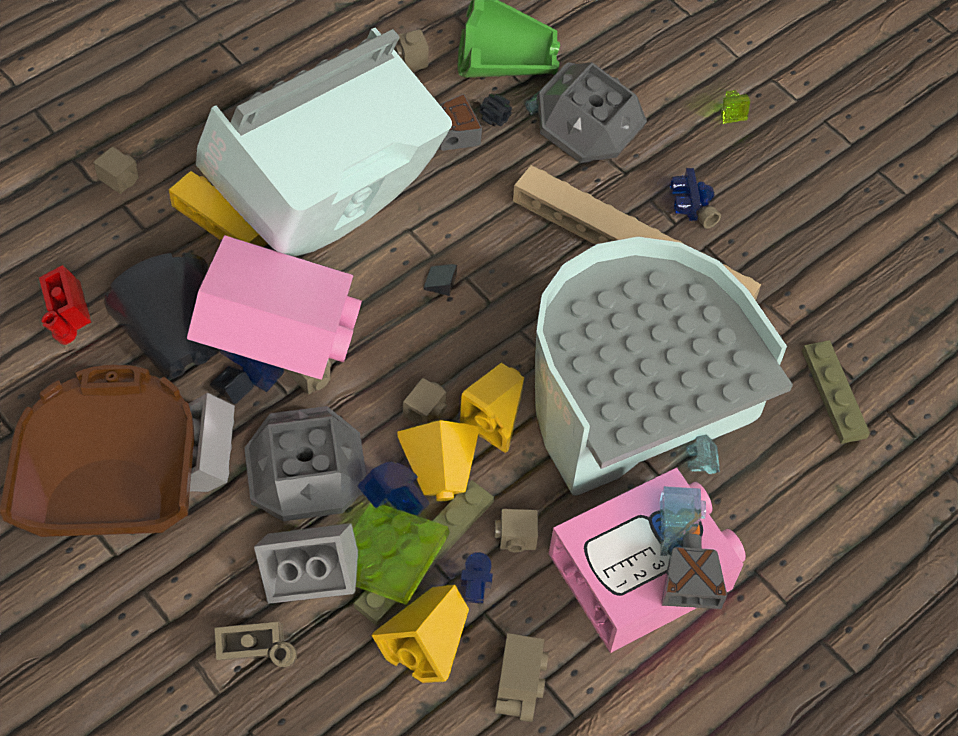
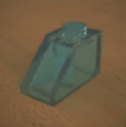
[660,486,706,556]

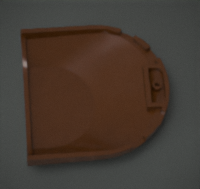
[0,365,194,537]

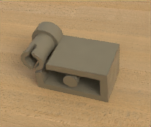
[215,622,297,667]
[495,633,549,722]

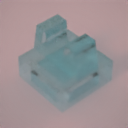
[686,434,720,474]

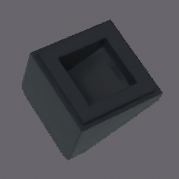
[424,264,457,296]
[210,366,254,404]

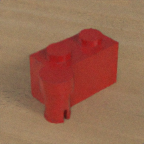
[39,265,91,345]

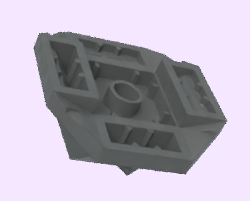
[537,62,647,163]
[245,406,368,521]

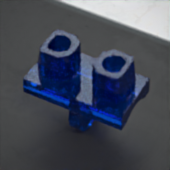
[670,168,715,221]
[461,552,493,604]

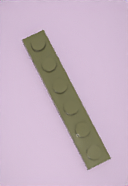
[354,480,494,626]

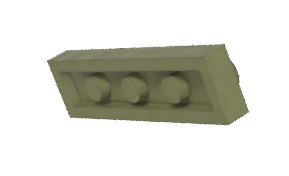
[802,340,870,444]

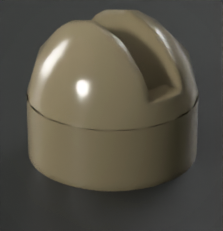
[698,205,721,228]

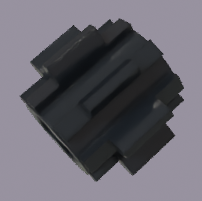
[479,94,512,127]

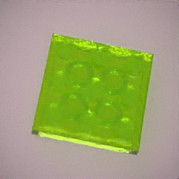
[353,501,450,605]

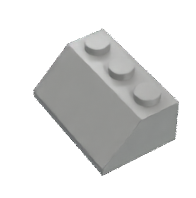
[188,393,235,492]
[254,523,358,604]

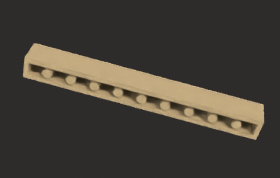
[513,165,761,301]

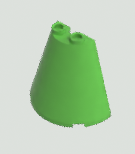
[458,0,560,78]

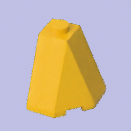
[460,363,524,453]
[397,420,479,501]
[371,585,469,683]

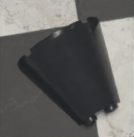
[104,252,217,380]

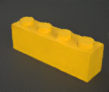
[169,171,268,247]

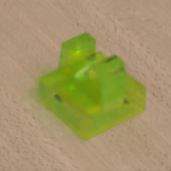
[721,90,750,124]

